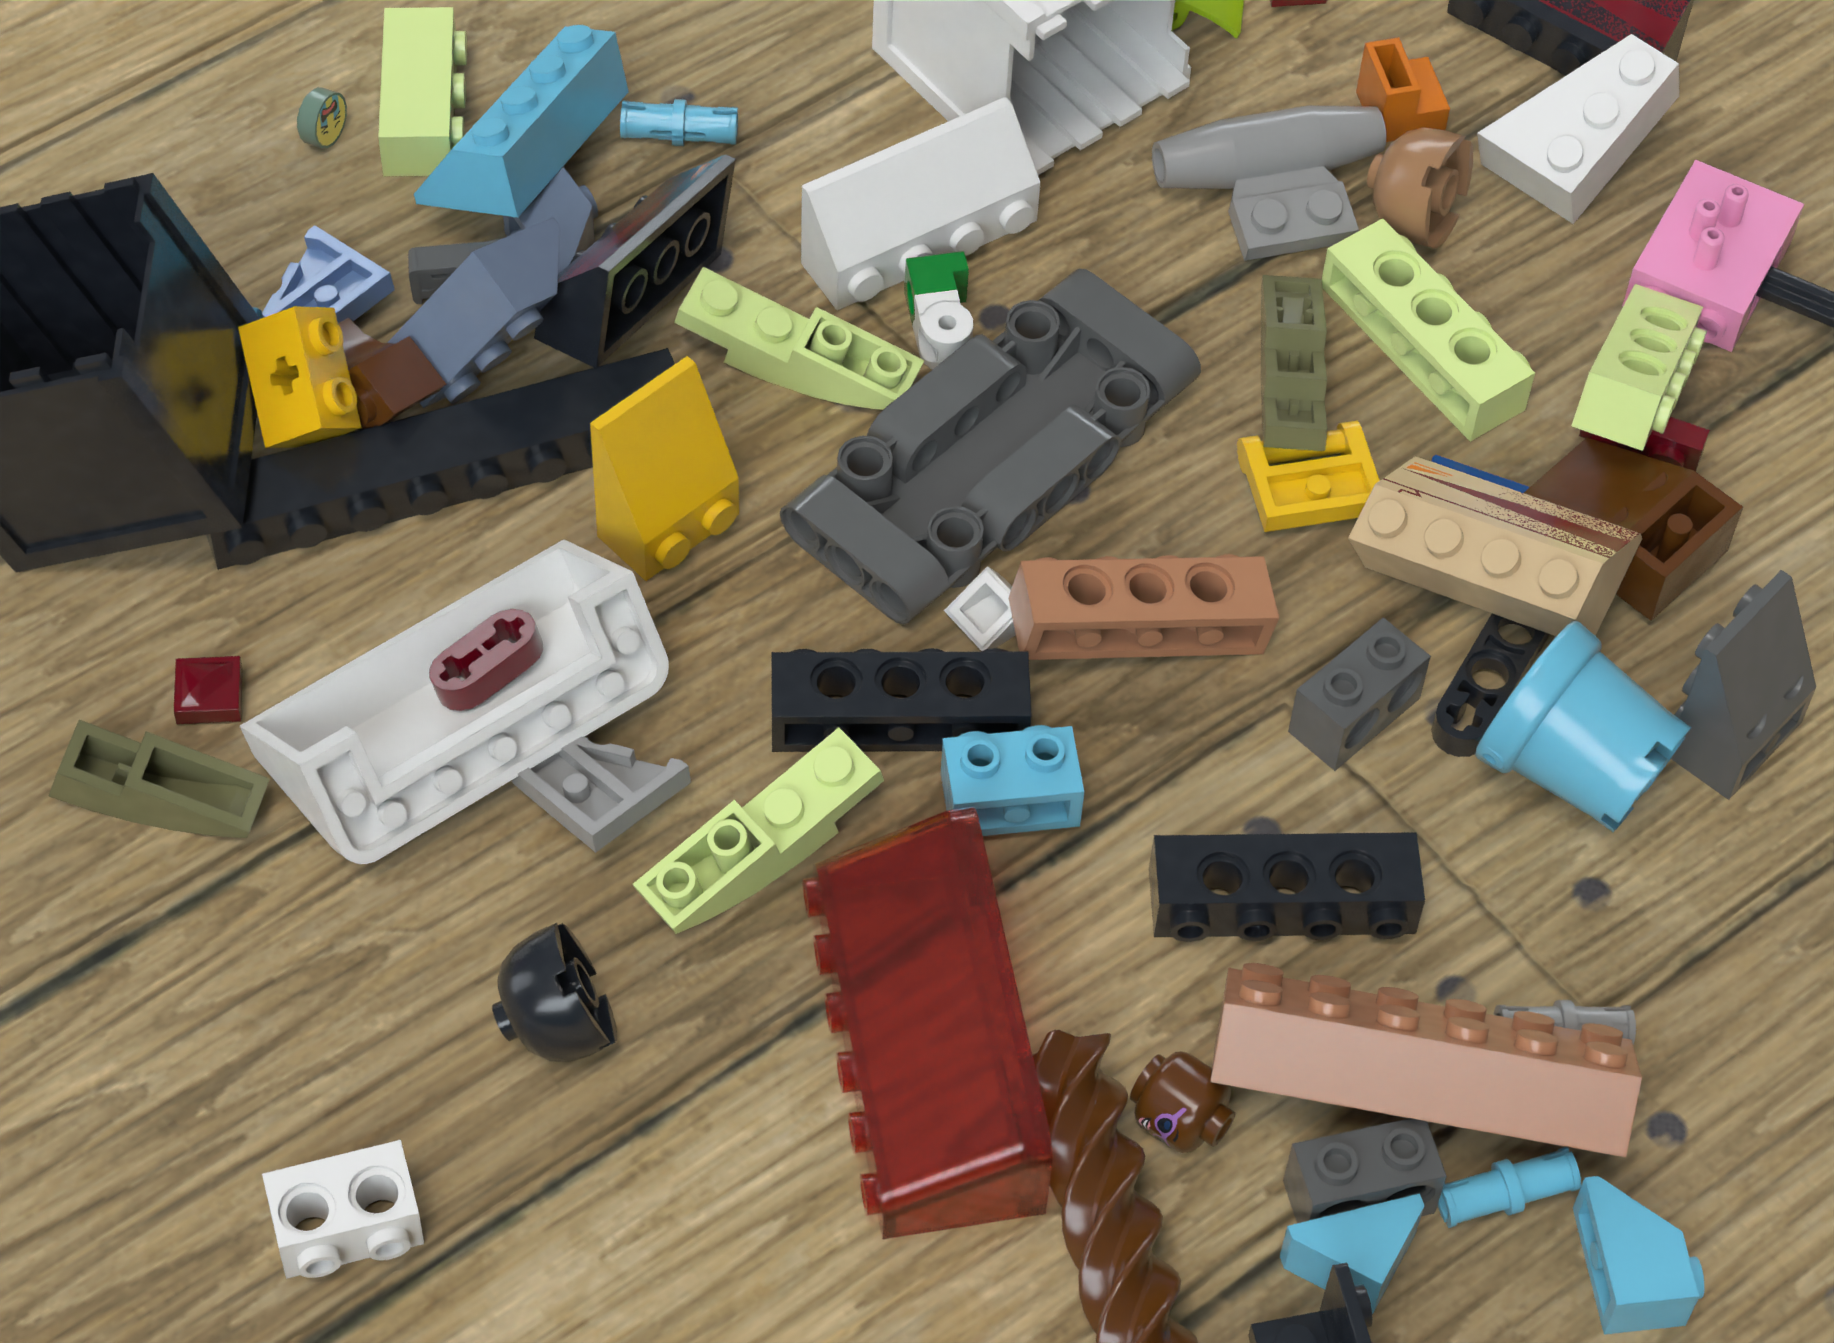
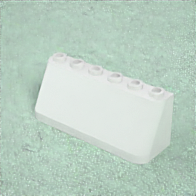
[240,539,669,864]

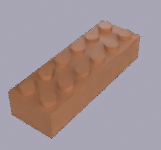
[1210,963,1642,1157]

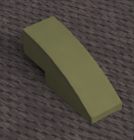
[49,719,270,838]

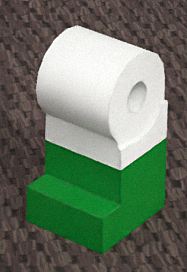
[904,251,973,369]

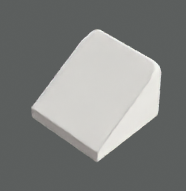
[944,566,1016,651]

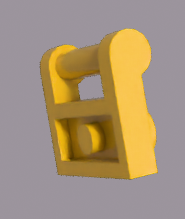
[1237,420,1380,532]

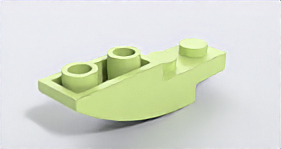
[674,267,925,410]
[633,728,884,934]

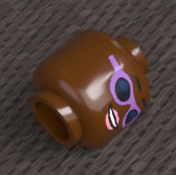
[1130,1051,1236,1153]

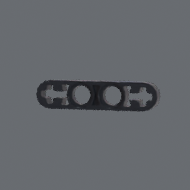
[1431,613,1550,757]

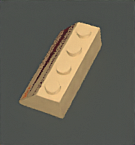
[1348,456,1642,636]

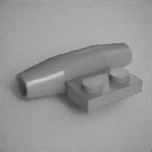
[1152,105,1386,261]

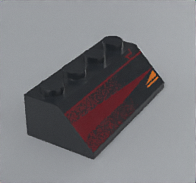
[1447,0,1694,76]
[534,154,736,369]

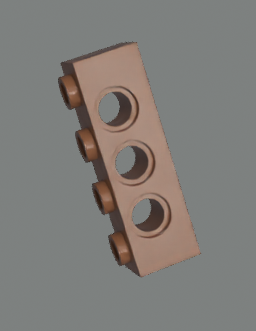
[1008,554,1279,660]

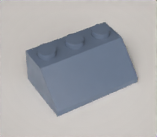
[387,217,560,408]

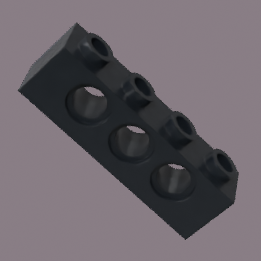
[771,648,1032,752]
[1148,832,1425,942]

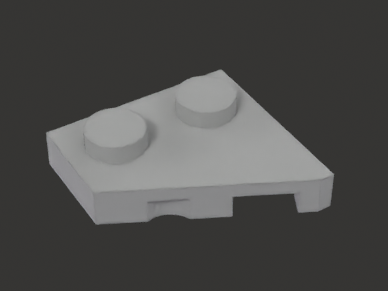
[512,736,691,853]

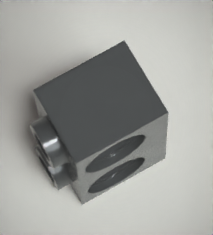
[1288,617,1431,771]
[1283,1118,1447,1223]

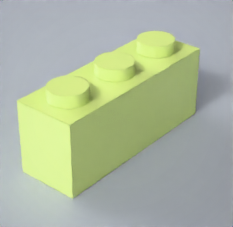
[378,7,467,176]

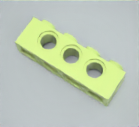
[1321,218,1535,442]
[1571,284,1707,451]

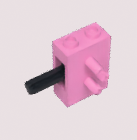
[1622,160,1834,352]

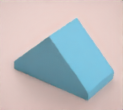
[1280,1193,1424,1314]

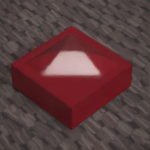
[174,656,243,724]

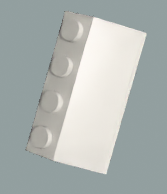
[801,96,1040,311]

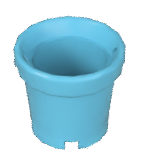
[1475,621,1692,832]

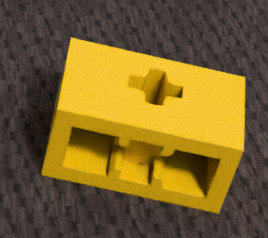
[238,306,362,448]

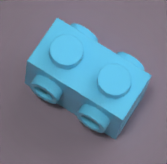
[940,725,1084,839]

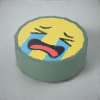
[297,87,347,148]

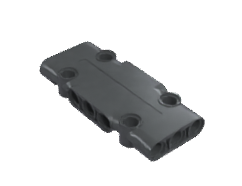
[780,268,1201,625]

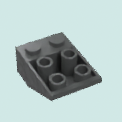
[1671,570,1816,800]

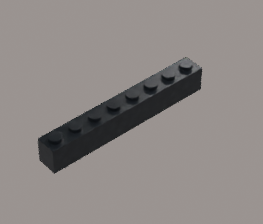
[206,348,675,570]

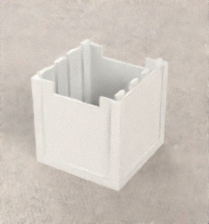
[872,0,1191,175]

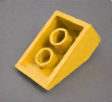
[590,356,739,581]

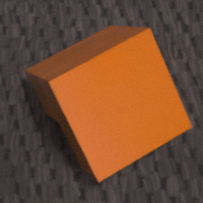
[1356,37,1450,142]

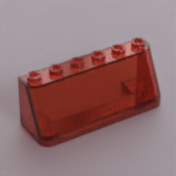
[802,806,1052,1239]

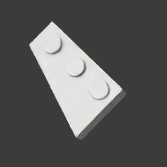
[1477,34,1679,224]

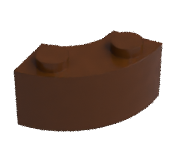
[338,318,447,430]

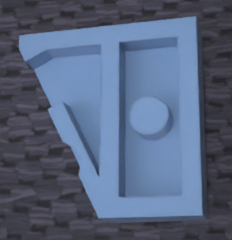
[262,225,395,323]

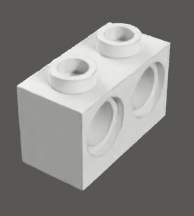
[262,1140,424,1279]

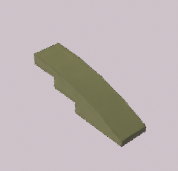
[1261,275,1328,451]

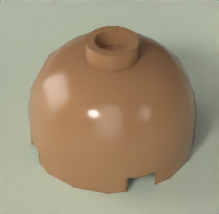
[1367,128,1473,249]

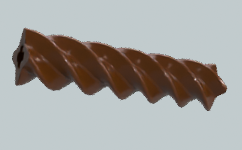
[1018,1030,1198,1343]

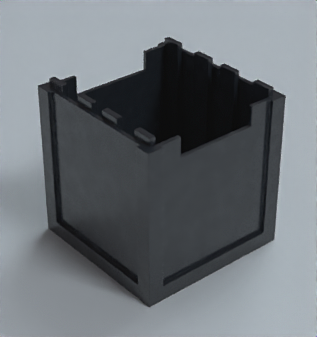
[0,173,260,572]

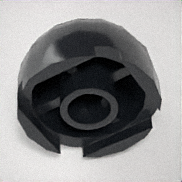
[492,923,617,1062]

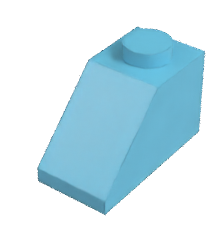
[1573,1176,1704,1335]

